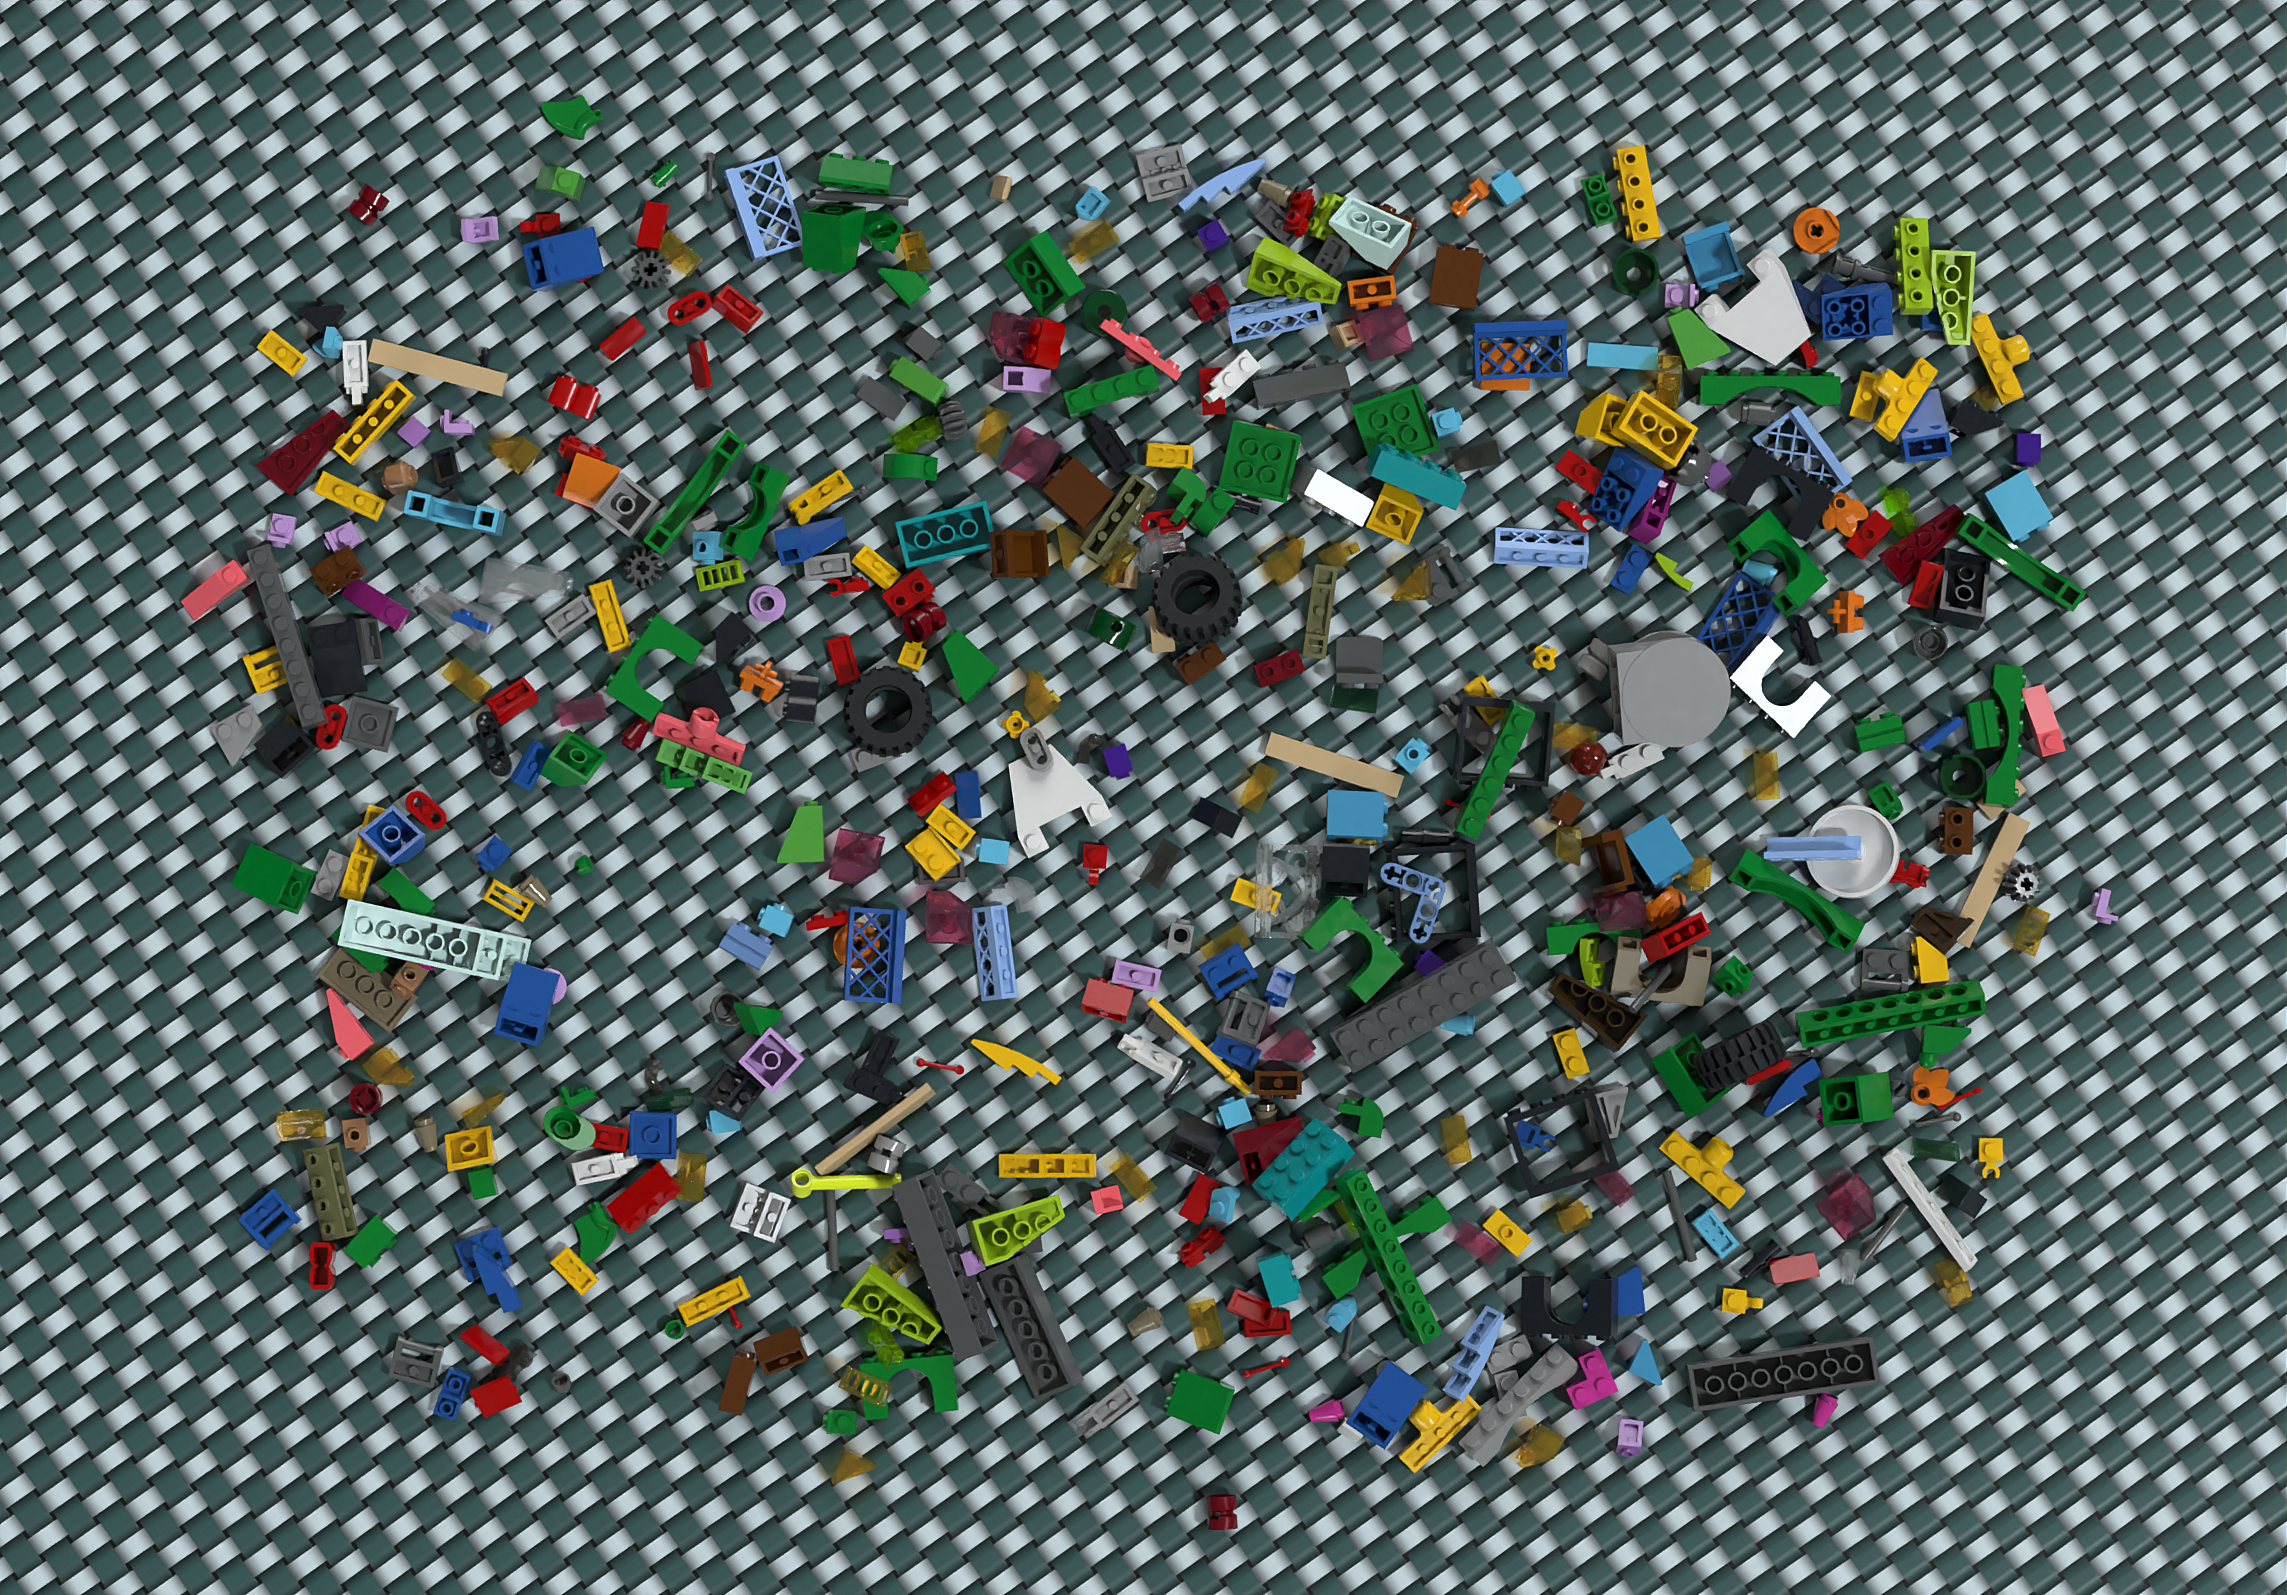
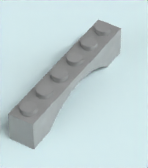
[1458,1342,1581,1467]

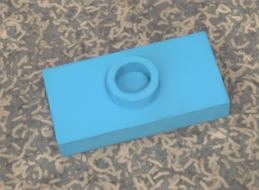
[1692,1208,1740,1259]

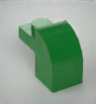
[882,454,938,481]
[1166,466,1206,525]
[1189,486,1236,539]
[1337,1097,1384,1138]

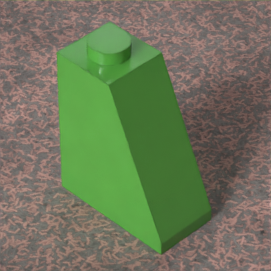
[534,166,586,203]
[1664,306,1731,370]
[888,356,950,408]
[777,801,825,863]

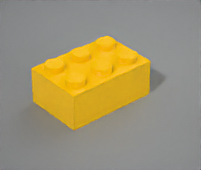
[1610,390,1698,471]

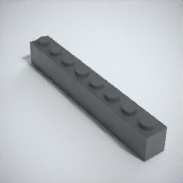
[247,544,329,730]

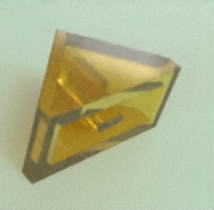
[900,230,931,272]
[1056,523,1085,571]
[1391,560,1432,601]
[1935,1257,1973,1308]
[831,1448,878,1484]

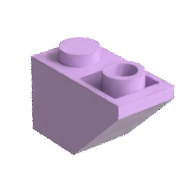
[1003,366,1051,394]

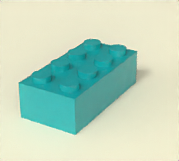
[1365,442,1467,511]
[895,500,994,570]
[1252,1117,1355,1221]
[1256,1249,1302,1308]

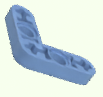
[1379,863,1445,943]

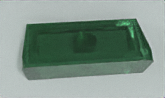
[1329,685,1379,714]
[644,1086,695,1112]
[1910,1138,1960,1162]

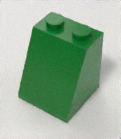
[801,202,866,274]
[942,630,1000,704]
[231,843,317,914]
[1819,1072,1894,1127]
[1163,1368,1235,1435]

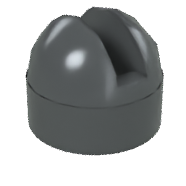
[1890,1078,1908,1097]
[552,1373,571,1394]

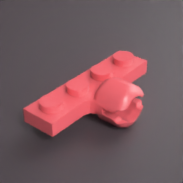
[1099,318,1182,381]
[652,707,746,767]

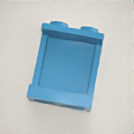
[1681,221,1745,293]
[1326,790,1388,843]
[1624,814,1694,889]

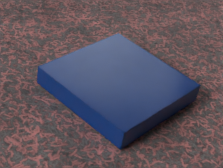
[1916,717,1964,753]
[629,1111,677,1159]

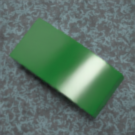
[1580,173,1618,228]

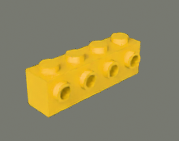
[1612,145,1661,244]
[333,380,417,466]

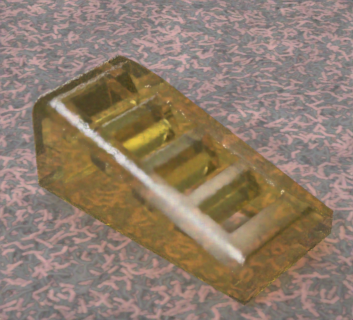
[2011,905,2051,957]
[461,1092,508,1130]
[877,1242,917,1280]
[839,1366,893,1407]

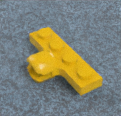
[1971,313,2030,406]
[1872,357,1938,442]
[1659,1130,1746,1209]
[1398,1394,1482,1473]

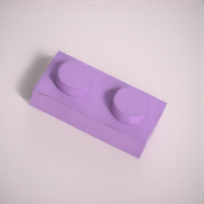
[1111,960,1162,993]

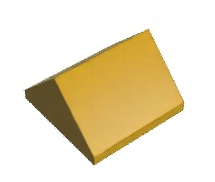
[445,1125,498,1172]

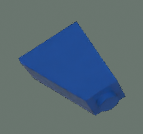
[1582,1265,1646,1317]

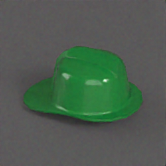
[862,210,903,254]
[543,1106,596,1151]

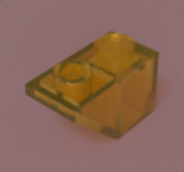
[1654,355,1682,410]
[487,436,543,474]
[1264,537,1306,588]
[1024,670,1061,724]
[362,1047,416,1087]
[1516,1423,1566,1468]

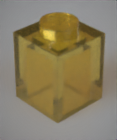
[1685,858,1712,892]
[1555,1202,1593,1234]

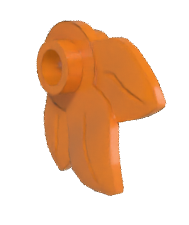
[1822,492,1869,537]
[1910,1065,1955,1106]

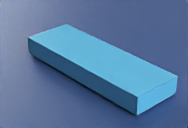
[1586,342,1658,371]

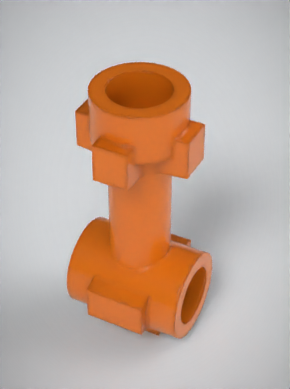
[1450,178,1491,219]

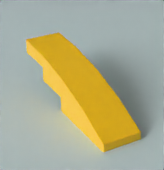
[339,804,386,902]
[971,1039,1062,1085]
[999,1154,1096,1178]

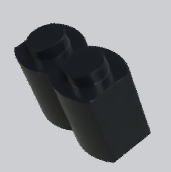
[782,674,820,725]

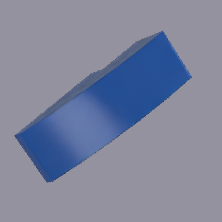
[1762,1058,1823,1117]
[472,1244,522,1313]

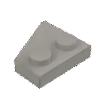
[210,704,263,767]
[1584,1086,1628,1142]

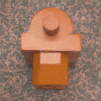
[1826,590,1864,634]
[739,661,784,703]

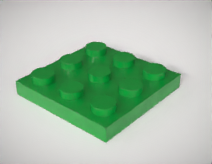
[1350,384,1440,459]
[1219,419,1302,503]

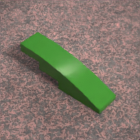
[654,738,753,794]

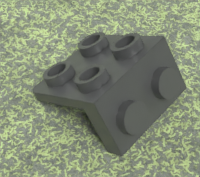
[1335,637,1383,689]

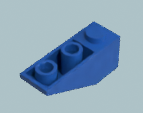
[774,516,847,566]

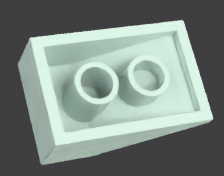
[1329,196,1412,270]

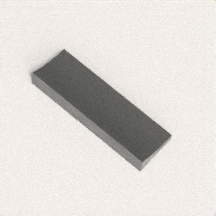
[979,1252,1084,1402]

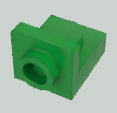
[661,765,696,789]
[1867,780,1904,820]
[559,1085,597,1108]
[823,1409,857,1435]

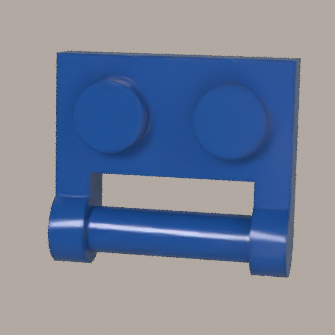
[1198,942,1259,1001]
[238,1188,302,1251]
[454,1226,513,1282]

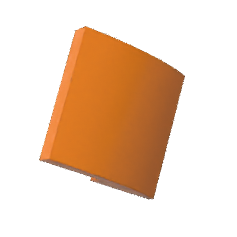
[1480,343,1530,391]
[562,452,621,508]

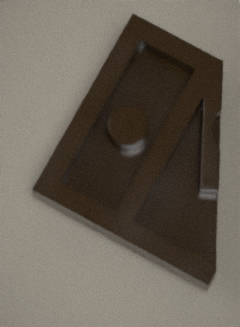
[1909,906,1975,955]

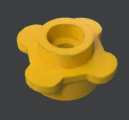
[1532,646,1557,671]
[1002,711,1030,739]

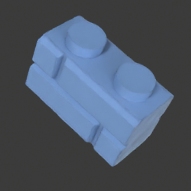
[719,921,774,971]

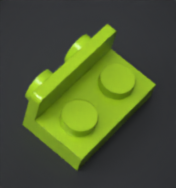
[1306,192,1346,242]

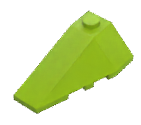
[1245,237,1342,304]
[1929,250,1976,345]
[965,1194,1065,1266]

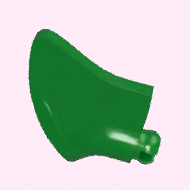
[541,95,604,140]
[574,1201,619,1264]

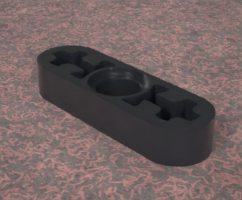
[476,711,512,777]

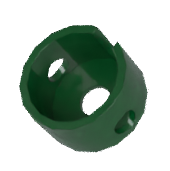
[1611,248,1659,297]
[1081,289,1128,338]
[1085,607,1137,652]
[1937,753,1987,800]

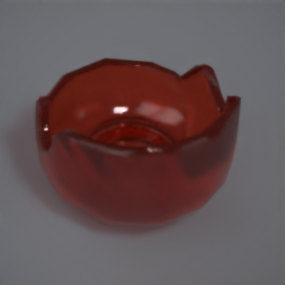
[1569,741,1607,776]

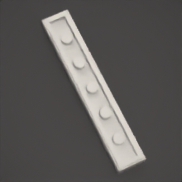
[1882,1148,1978,1272]

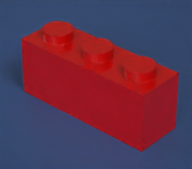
[1639,912,1711,963]
[606,1162,683,1234]

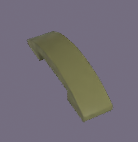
[1302,564,1338,659]

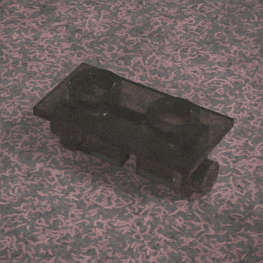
[490,1341,537,1383]

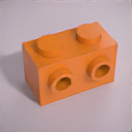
[1346,275,1397,310]

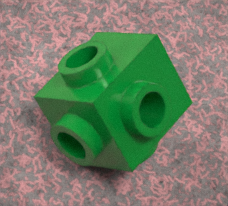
[1711,955,1754,998]

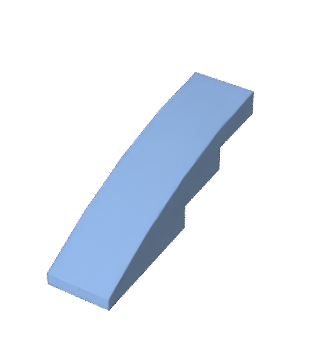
[1178,158,1266,213]
[1442,1305,1505,1403]

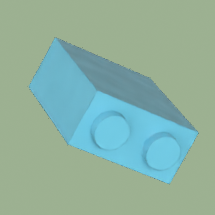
[1982,470,2053,544]

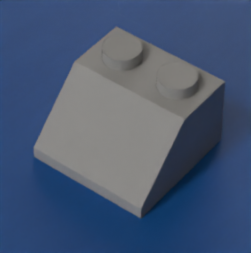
[593,473,661,540]

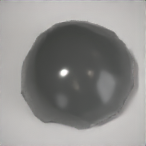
[1912,625,1948,661]
[710,992,746,1027]

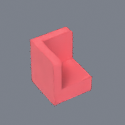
[1091,1185,1124,1215]

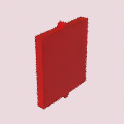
[470,1375,522,1418]

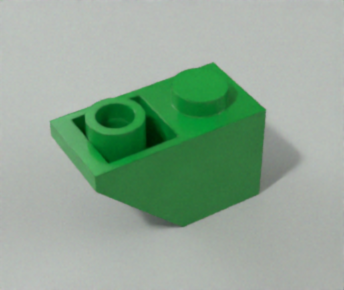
[1920,1022,1972,1054]

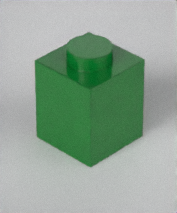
[467,1164,499,1200]

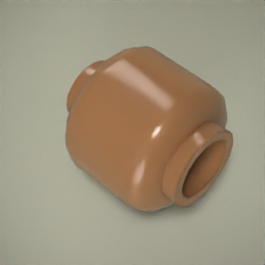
[381,461,418,495]

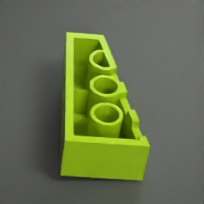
[840,1263,943,1345]

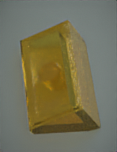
[1099,540,1140,586]
[1555,826,1582,866]
[276,1109,327,1141]
[675,1153,707,1202]
[1187,1298,1226,1350]

